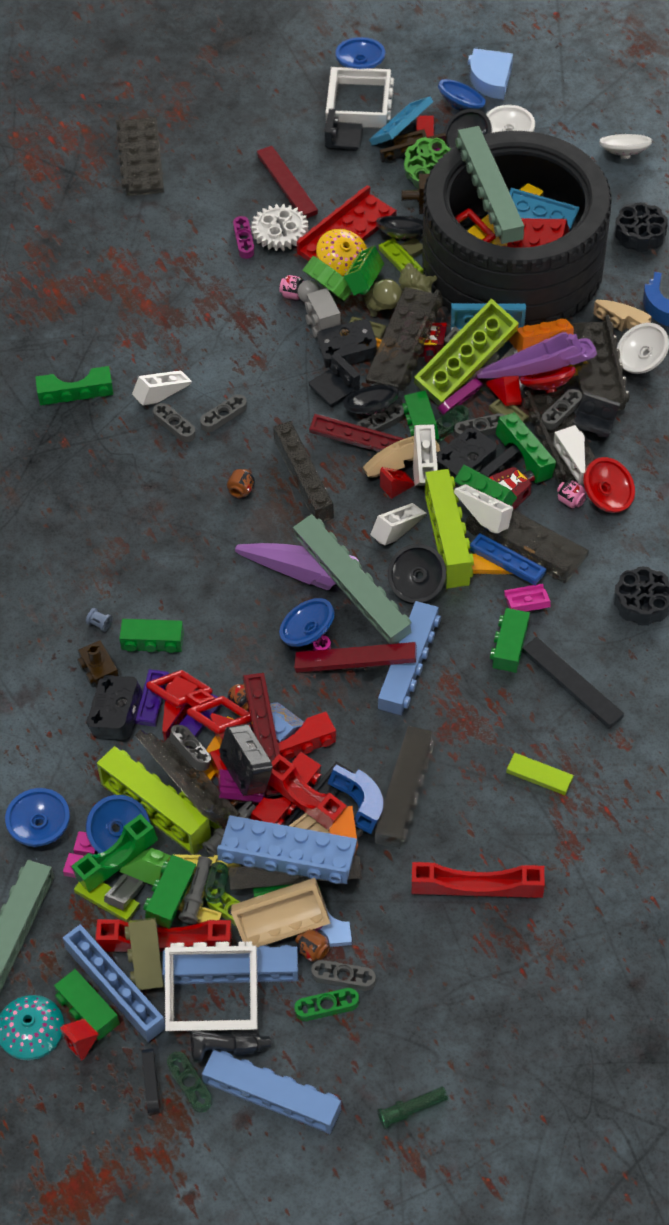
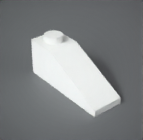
[132,371,192,405]
[413,425,438,486]
[553,425,585,485]
[454,484,513,533]
[370,503,427,546]

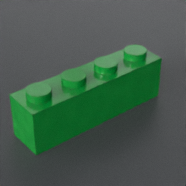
[344,245,384,295]

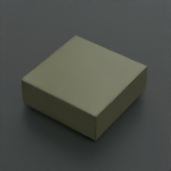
[400,238,423,258]

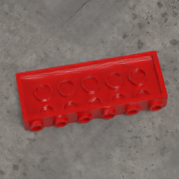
[297,185,397,261]

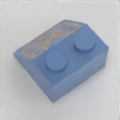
[249,702,304,743]

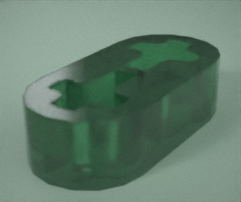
[204,862,229,904]

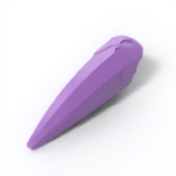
[475,332,597,378]
[235,543,359,590]

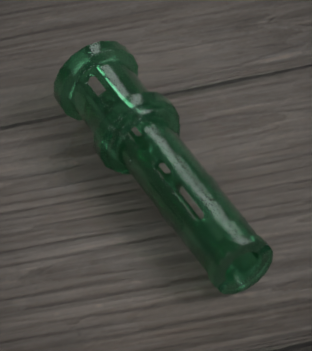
[377,1086,448,1129]

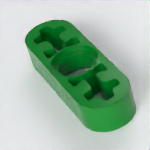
[294,988,359,1021]

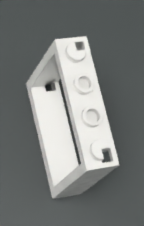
[326,67,394,128]
[165,942,258,1031]

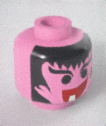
[279,275,304,300]
[557,480,587,508]

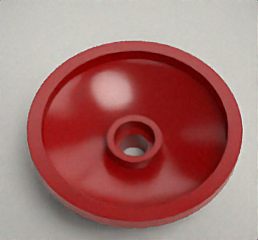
[520,366,576,393]
[583,457,635,513]

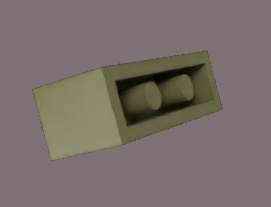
[125,917,164,990]

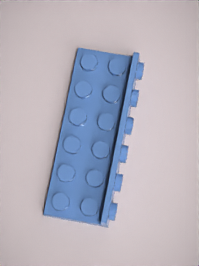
[217,815,357,884]

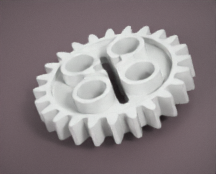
[251,204,308,251]

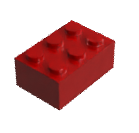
[507,218,570,248]

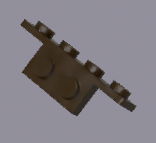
[380,129,446,162]

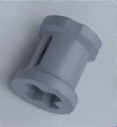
[86,608,113,632]

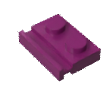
[218,769,263,802]

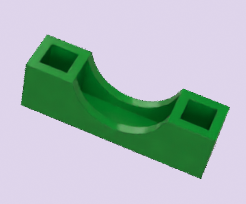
[35,366,114,405]
[495,412,556,483]
[71,814,158,892]

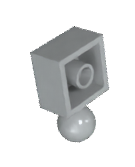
[297,280,341,338]

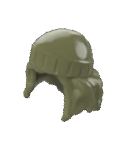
[399,263,437,314]
[364,279,404,317]

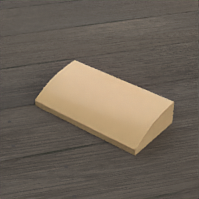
[231,878,330,947]

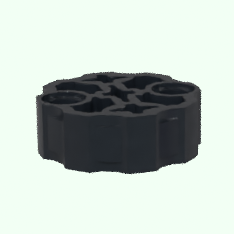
[615,202,668,252]
[613,566,669,626]

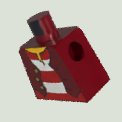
[412,323,447,363]
[488,467,535,510]

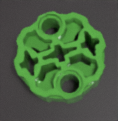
[404,137,451,188]
[303,256,352,302]

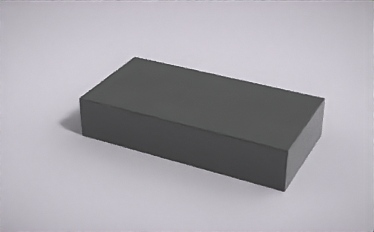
[104,874,145,910]

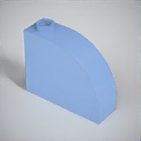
[468,48,513,100]

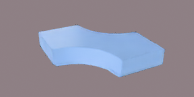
[318,905,352,947]

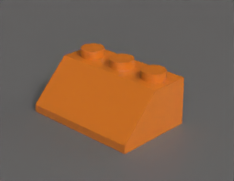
[509,319,574,352]

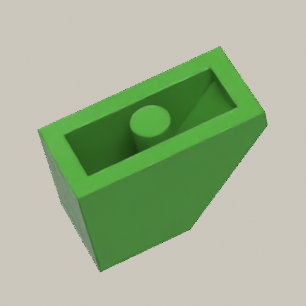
[120,848,171,885]

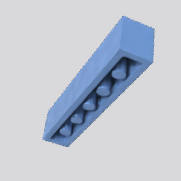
[378,601,441,715]
[63,924,165,1042]
[162,945,298,985]
[202,1050,341,1134]

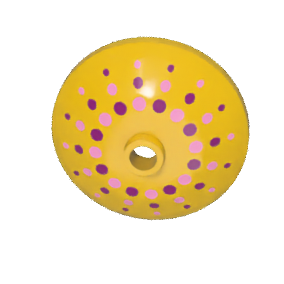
[316,229,367,277]

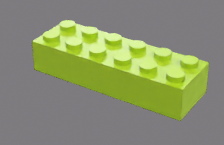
[414,299,519,406]
[425,469,474,589]
[97,746,211,855]

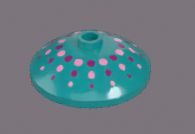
[0,995,64,1060]

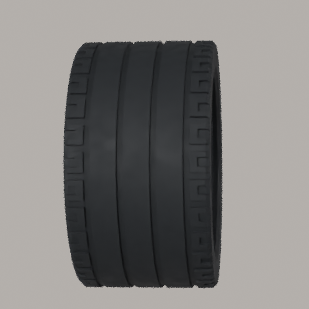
[422,131,612,326]

